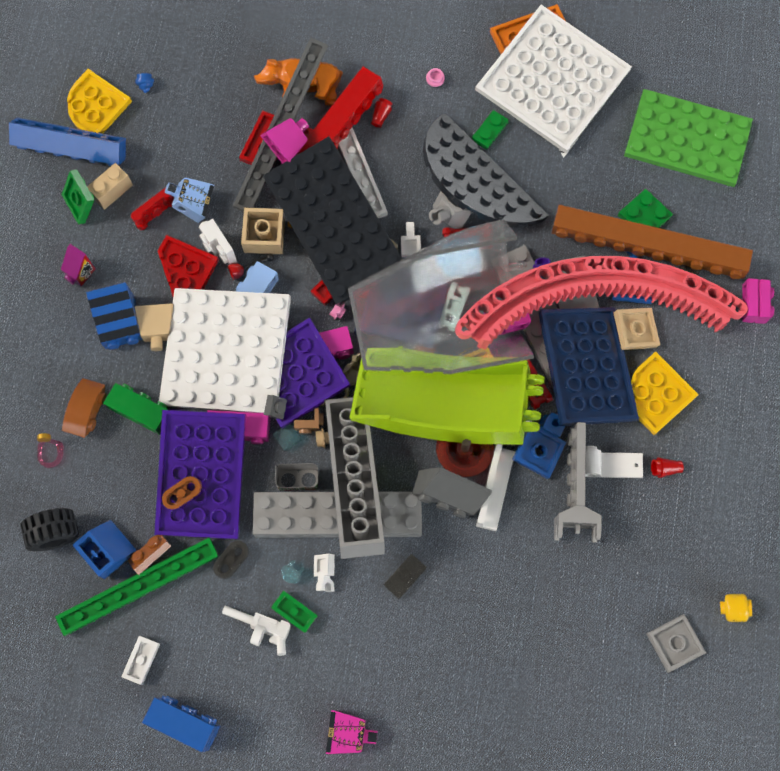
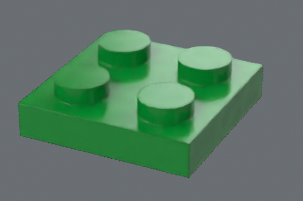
[61,169,94,225]
[618,189,673,228]

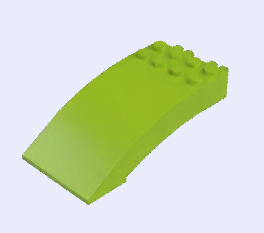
[349,348,545,445]

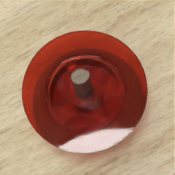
[436,439,494,477]

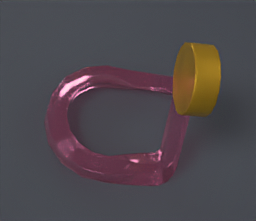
[37,433,63,468]

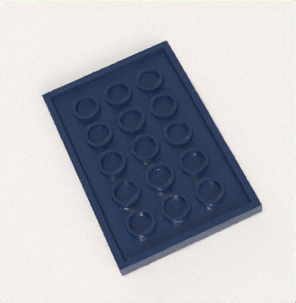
[538,307,639,426]

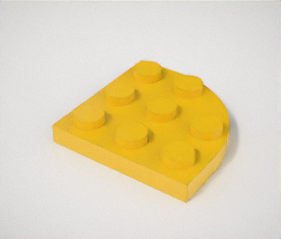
[67,69,132,134]
[631,352,699,435]

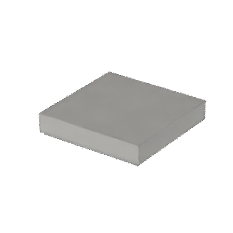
[646,614,706,673]

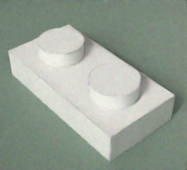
[121,636,160,685]

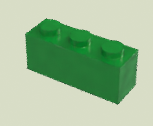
[103,383,168,435]

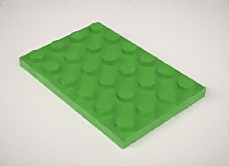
[624,89,753,187]

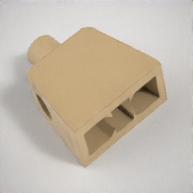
[135,304,173,351]

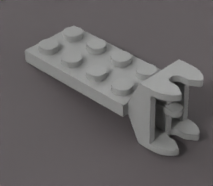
[554,422,601,543]

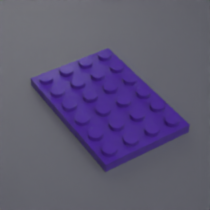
[154,410,246,539]

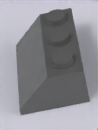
[412,467,492,518]

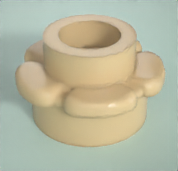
[315,428,329,448]

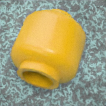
[720,594,752,622]

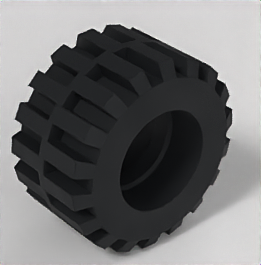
[20,508,79,552]

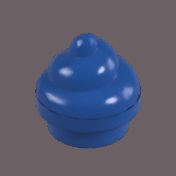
[135,73,154,93]

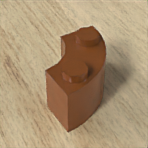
[62,378,107,438]

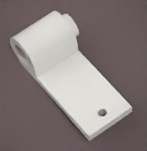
[585,446,643,478]

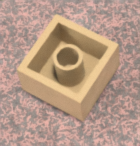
[241,208,285,254]

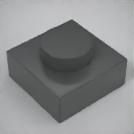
[264,395,287,420]

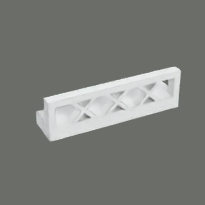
[476,444,515,531]

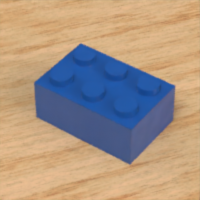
[142,695,221,752]

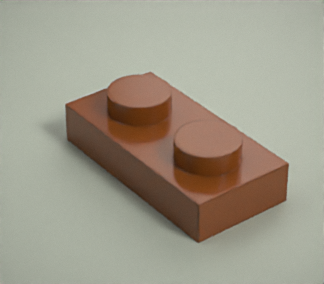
[127,535,171,575]

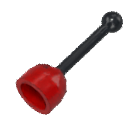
[228,254,274,280]

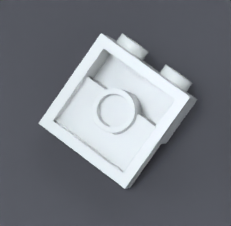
[199,219,237,265]

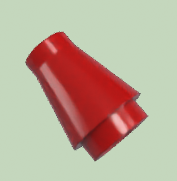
[371,98,392,128]
[651,457,684,478]

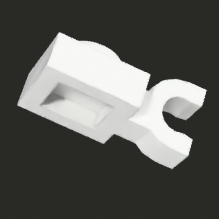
[401,222,421,257]
[314,554,335,592]

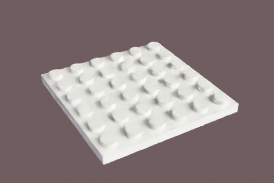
[475,5,632,153]
[159,288,291,413]

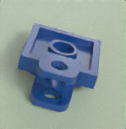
[512,413,566,479]

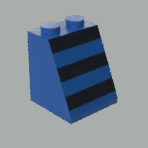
[86,282,143,350]

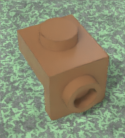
[294,408,324,435]

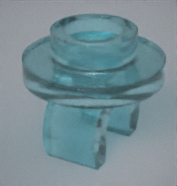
[281,560,304,584]

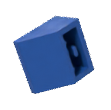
[73,520,137,579]

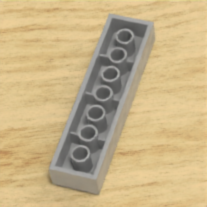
[325,397,385,559]
[253,492,422,538]

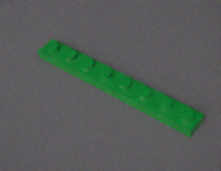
[55,538,219,636]

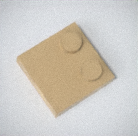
[613,308,660,350]

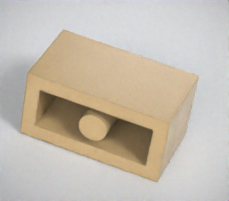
[87,163,133,210]

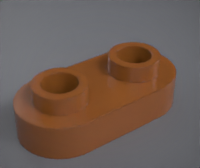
[162,476,202,510]

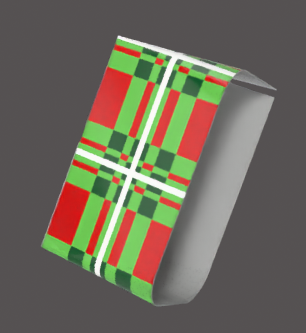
[275,463,318,491]

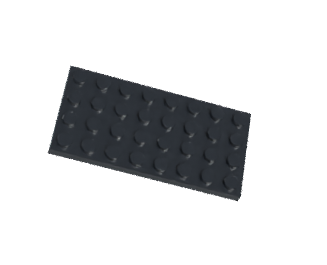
[263,136,406,306]

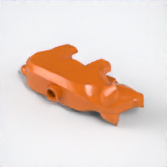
[254,58,343,106]

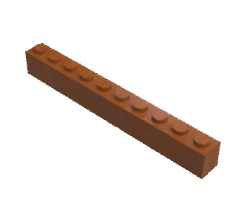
[551,205,753,279]

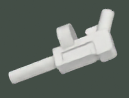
[222,605,290,656]

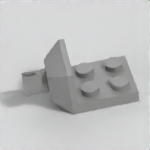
[429,191,473,229]

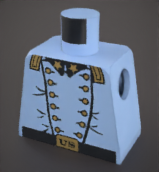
[165,178,214,223]

